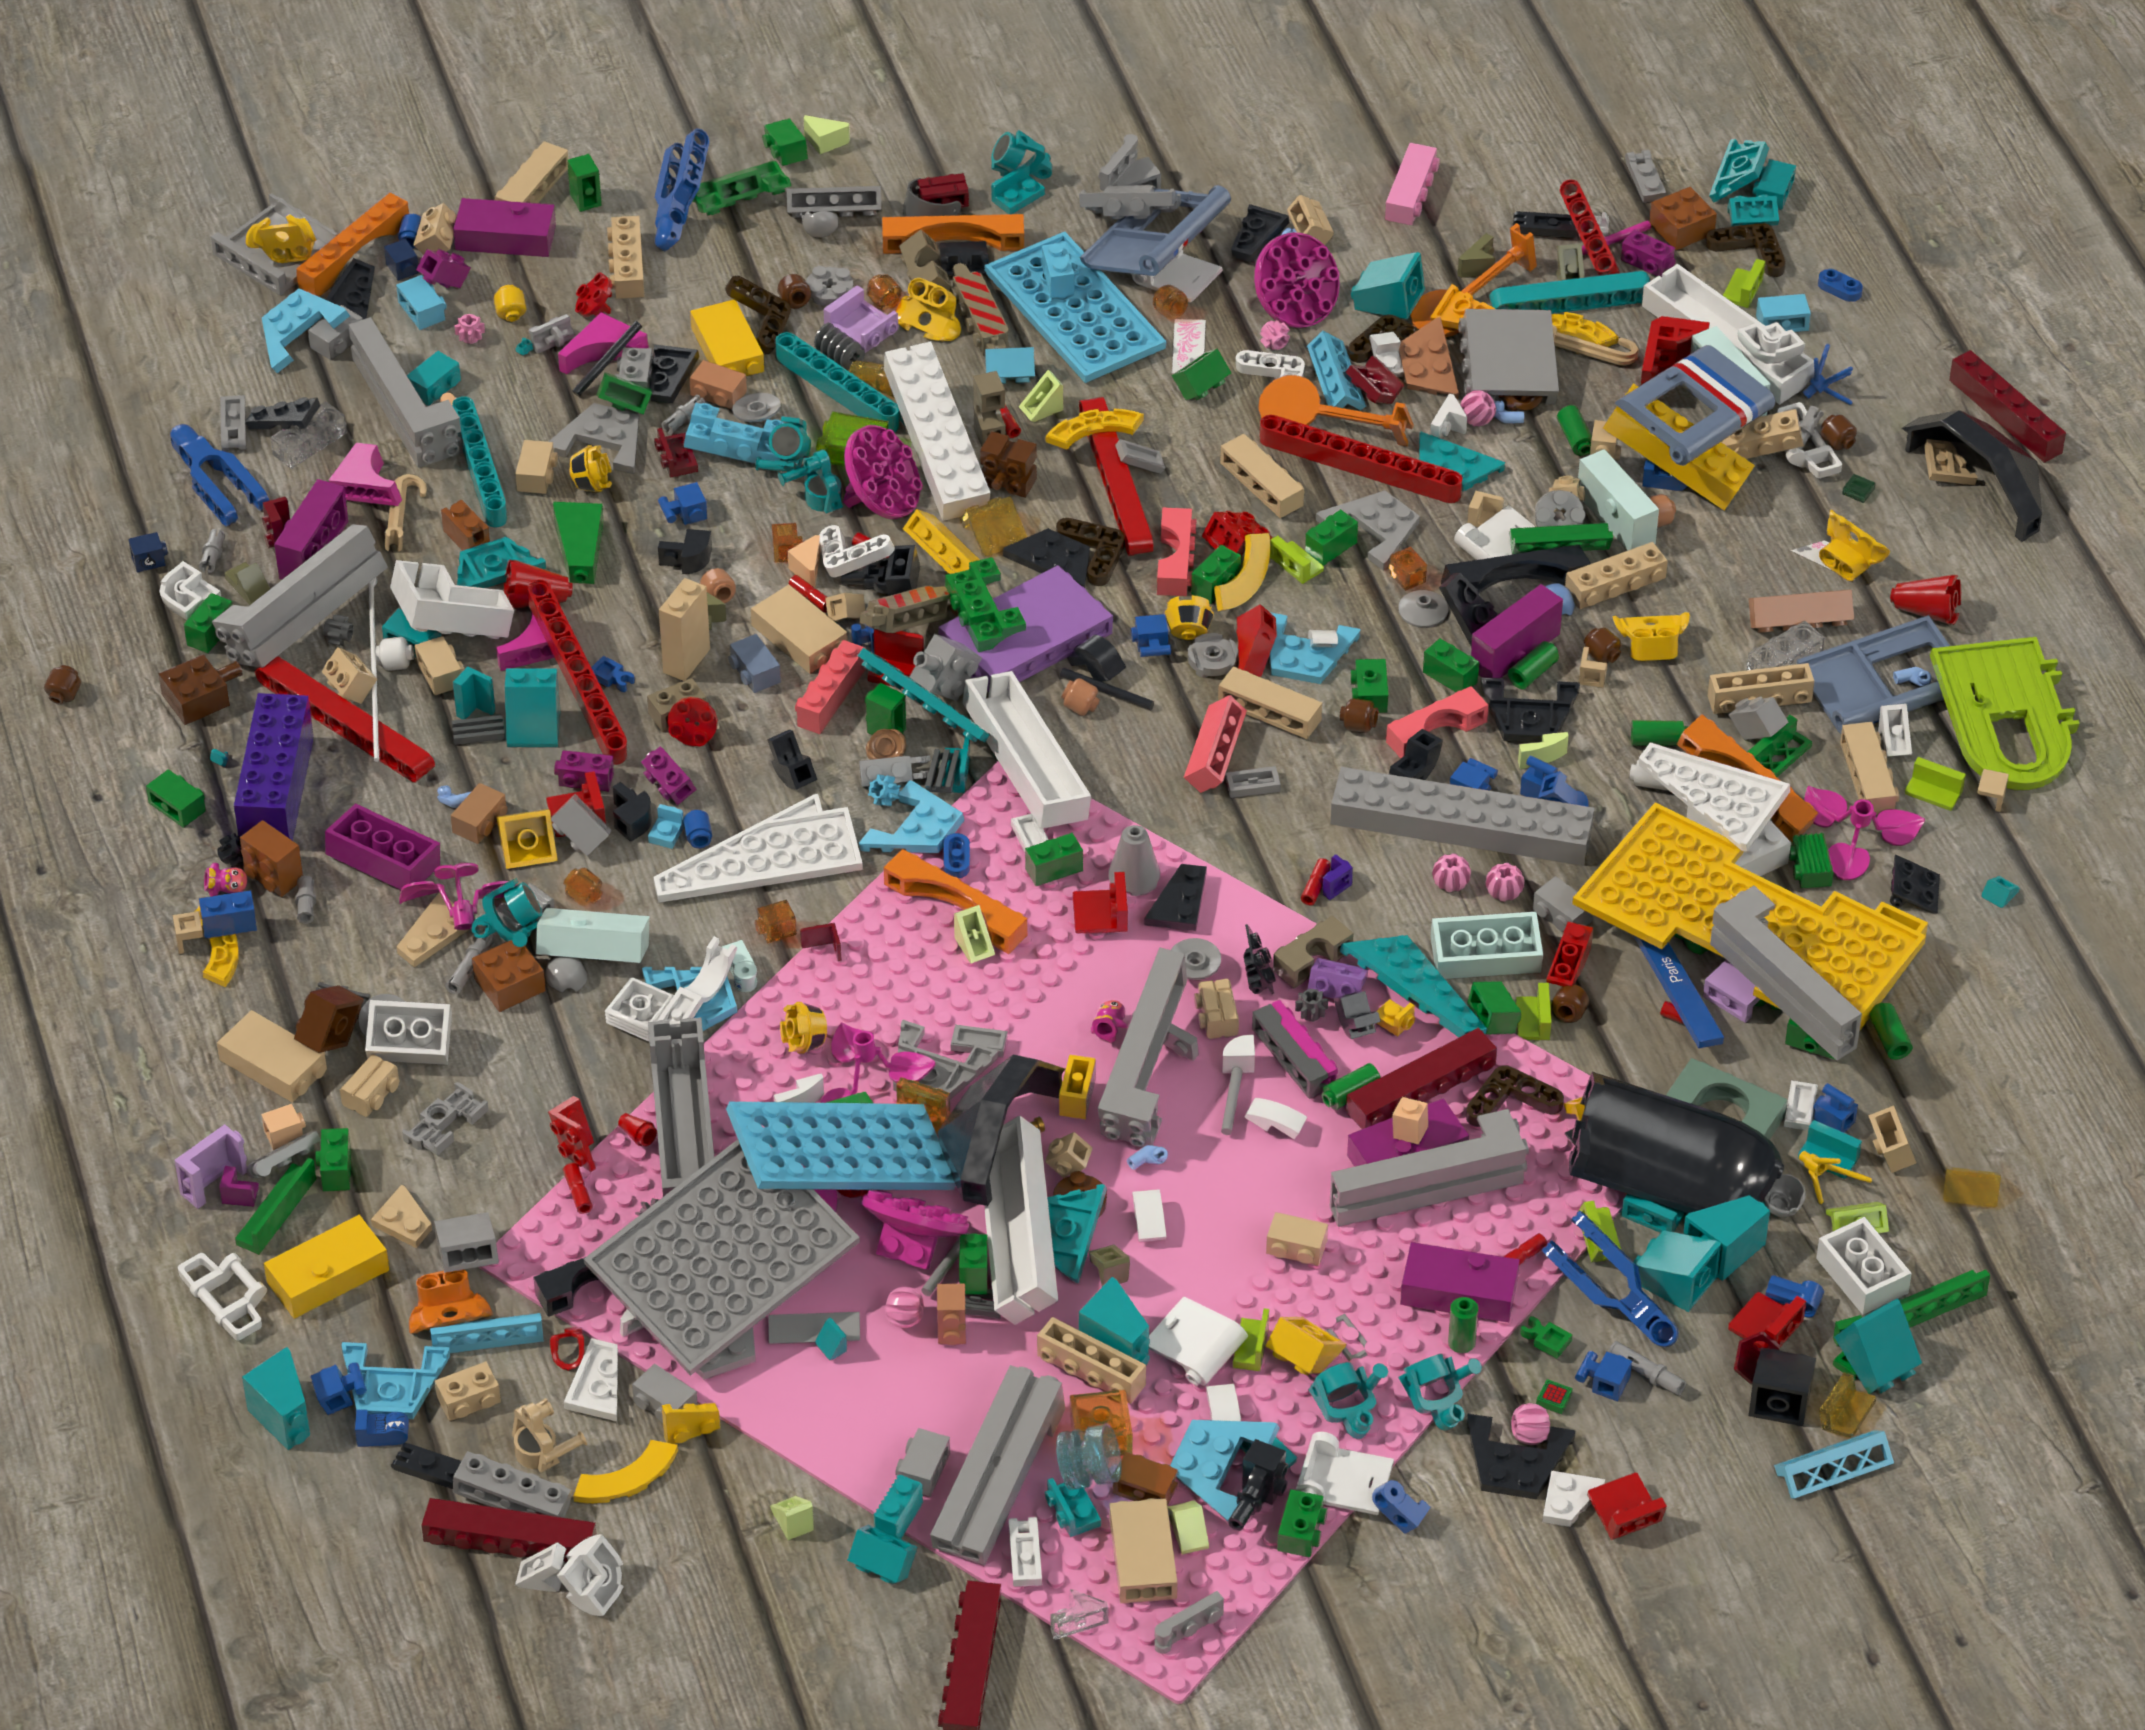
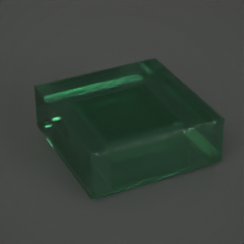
[1842,474,1876,503]

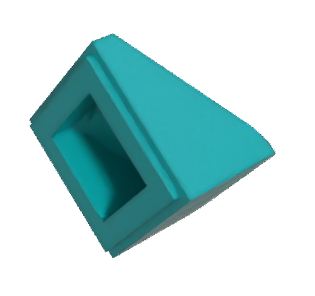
[1982,876,2020,908]
[815,1318,847,1360]

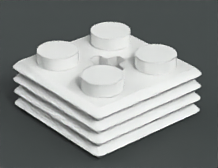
[605,978,674,1041]

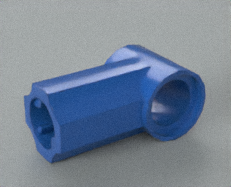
[1765,1275,1824,1318]

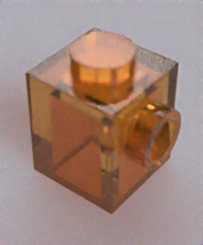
[772,523,803,563]
[1389,547,1427,591]
[755,899,797,944]

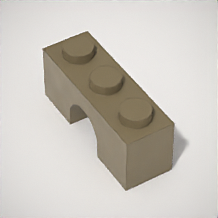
[899,230,952,296]
[973,371,1006,446]
[1273,915,1354,989]

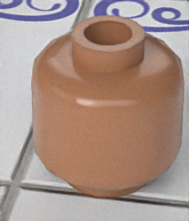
[1649,494,1676,528]
[700,568,736,603]
[1061,678,1100,716]

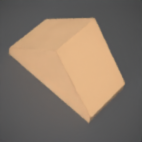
[788,535,821,588]

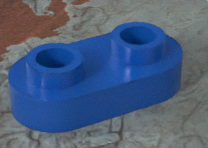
[1818,269,1863,302]
[944,833,970,878]

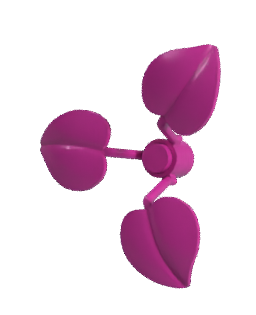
[1804,786,1925,880]
[399,863,516,930]
[821,1022,936,1103]

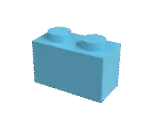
[1042,242,1074,298]
[396,275,446,330]
[1756,294,1811,332]
[985,347,1035,384]

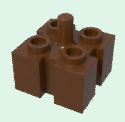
[980,431,1037,498]

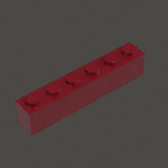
[1949,350,2066,463]
[1346,1027,1497,1129]
[421,1498,597,1563]
[938,1580,1002,1730]

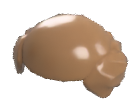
[866,729,907,760]

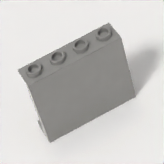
[211,193,338,295]
[1459,309,1559,404]

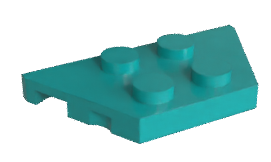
[1709,139,1770,203]
[1419,431,1505,492]
[457,537,546,588]
[1047,1184,1107,1283]

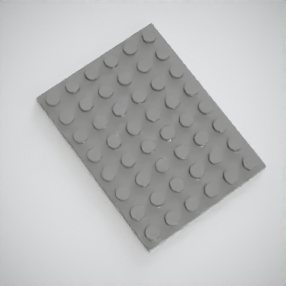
[584,1139,860,1376]

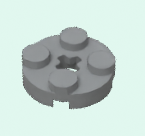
[806,266,853,306]
[1535,490,1585,527]
[1188,633,1238,678]

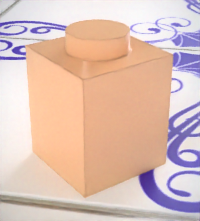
[1393,1097,1428,1144]
[261,1104,306,1150]

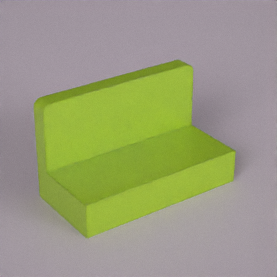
[1723,259,1765,308]
[1270,535,1324,584]
[1905,757,1966,811]
[1516,983,1551,1040]
[1578,1201,1621,1263]
[1826,1202,1889,1233]
[1233,1308,1269,1372]

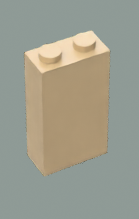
[659,578,710,681]
[751,585,848,674]
[217,1010,327,1103]
[1109,1498,1177,1603]

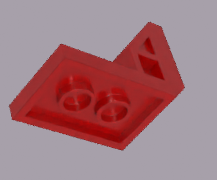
[1641,316,1710,385]

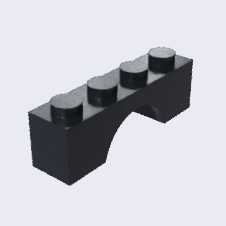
[533,1256,599,1317]

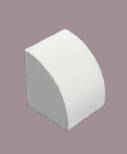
[1222,1035,1255,1073]

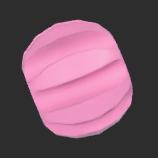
[1460,390,1496,426]
[1432,853,1471,893]
[1486,863,1525,902]
[886,1286,924,1328]
[1511,1403,1550,1445]

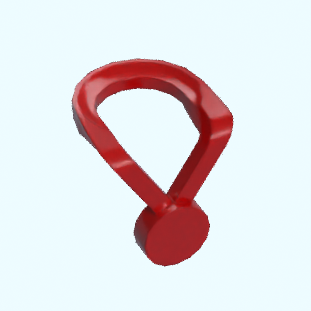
[550,1327,585,1370]

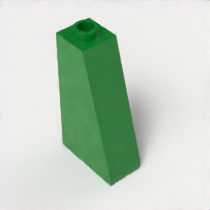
[553,502,604,584]

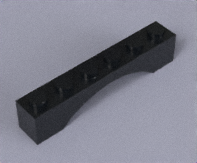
[1441,544,1591,594]

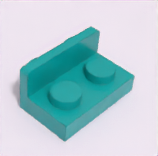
[991,164,1045,214]
[1727,195,1779,227]
[1044,1478,1101,1537]

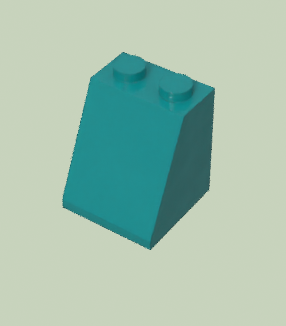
[1351,252,1425,319]
[505,668,561,747]
[1683,1195,1770,1281]
[1634,1230,1721,1312]
[1079,1277,1150,1366]
[1834,1298,1922,1394]
[242,1347,310,1450]

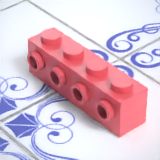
[795,640,866,734]
[1184,695,1247,793]

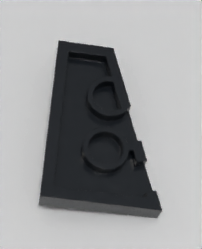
[1231,204,1290,263]
[325,258,375,320]
[649,344,700,404]
[245,397,321,430]
[1439,573,1498,646]
[1144,864,1207,931]

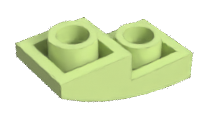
[1518,732,1569,769]

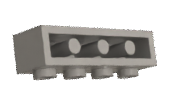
[787,186,881,218]
[453,1451,571,1518]

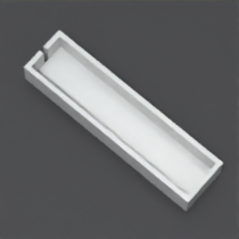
[1642,264,1814,405]
[884,342,990,521]
[963,671,1091,829]
[984,1116,1058,1325]

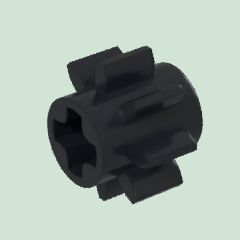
[217,833,244,867]

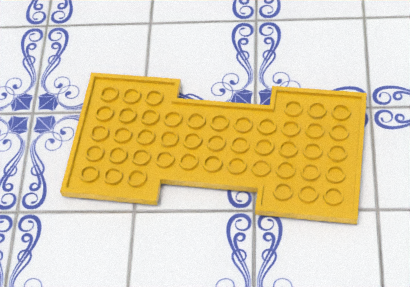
[1572,802,1926,1021]

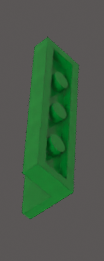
[235,1158,317,1255]

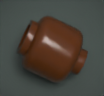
[777,274,811,309]
[1821,415,1857,451]
[1584,627,1621,663]
[44,665,81,704]
[1340,698,1379,733]
[1551,984,1589,1023]

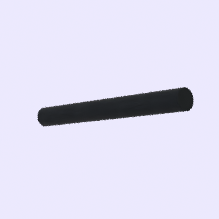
[572,321,642,397]
[1060,668,1154,710]

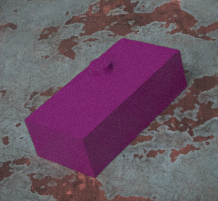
[454,198,556,257]
[274,479,349,580]
[1471,584,1563,678]
[325,803,440,890]
[1347,1098,1469,1167]
[1400,1242,1520,1323]

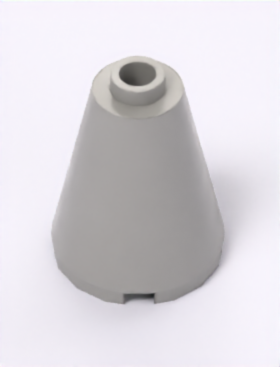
[1109,825,1160,896]

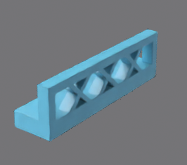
[1307,331,1366,411]
[430,1313,544,1353]
[1774,1430,1894,1499]

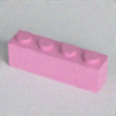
[1385,143,1440,225]

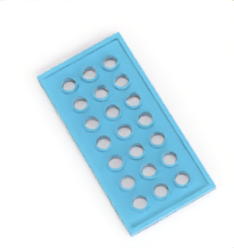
[985,232,1166,383]
[726,1101,956,1190]

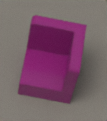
[220,1166,259,1207]

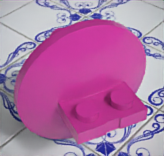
[1254,232,1340,328]
[843,425,923,519]
[862,1190,969,1269]

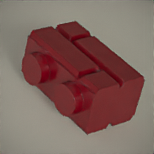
[918,173,969,208]

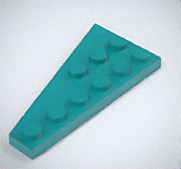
[858,648,990,742]
[1340,935,1487,1037]

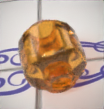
[867,274,902,310]
[1153,284,1188,319]
[563,867,603,906]

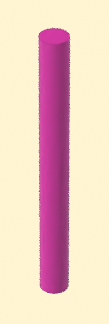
[1582,220,1651,256]

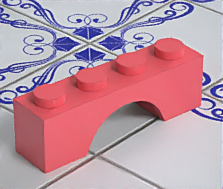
[1157,508,1197,596]
[1386,686,1488,758]

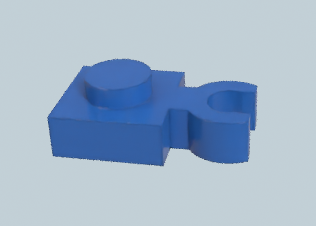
[591,655,635,692]

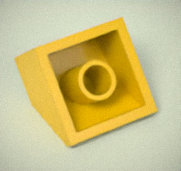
[497,809,558,869]
[1266,1317,1346,1375]

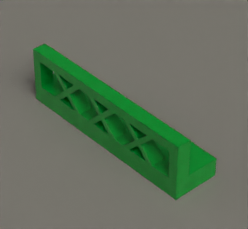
[1509,523,1613,554]
[1747,714,1812,777]
[1899,1269,1990,1328]

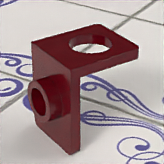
[800,923,842,961]
[1734,1332,1780,1384]

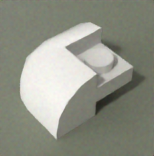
[1738,322,1805,364]
[160,561,221,620]
[557,1534,624,1616]

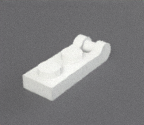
[1008,1517,1042,1587]

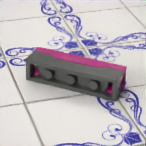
[1252,999,1338,1099]

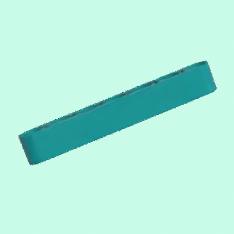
[1489,271,1650,314]
[775,332,900,433]
[452,396,507,528]

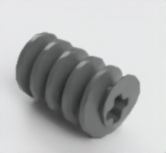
[814,322,865,371]

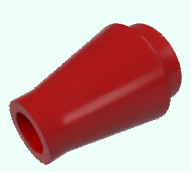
[618,1113,657,1146]

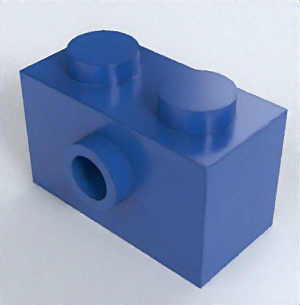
[199,890,257,938]

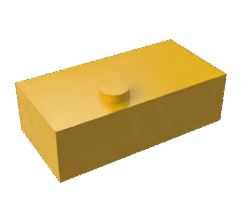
[264,1215,389,1319]

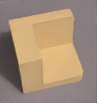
[1468,491,1504,527]
[826,593,866,623]
[1579,647,1607,688]
[1978,769,2009,812]
[173,911,203,954]

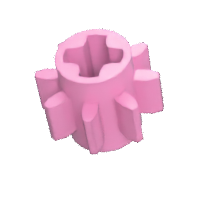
[454,314,485,344]
[1260,320,1290,350]

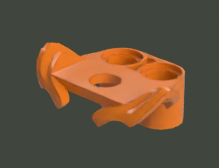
[409,1269,493,1334]

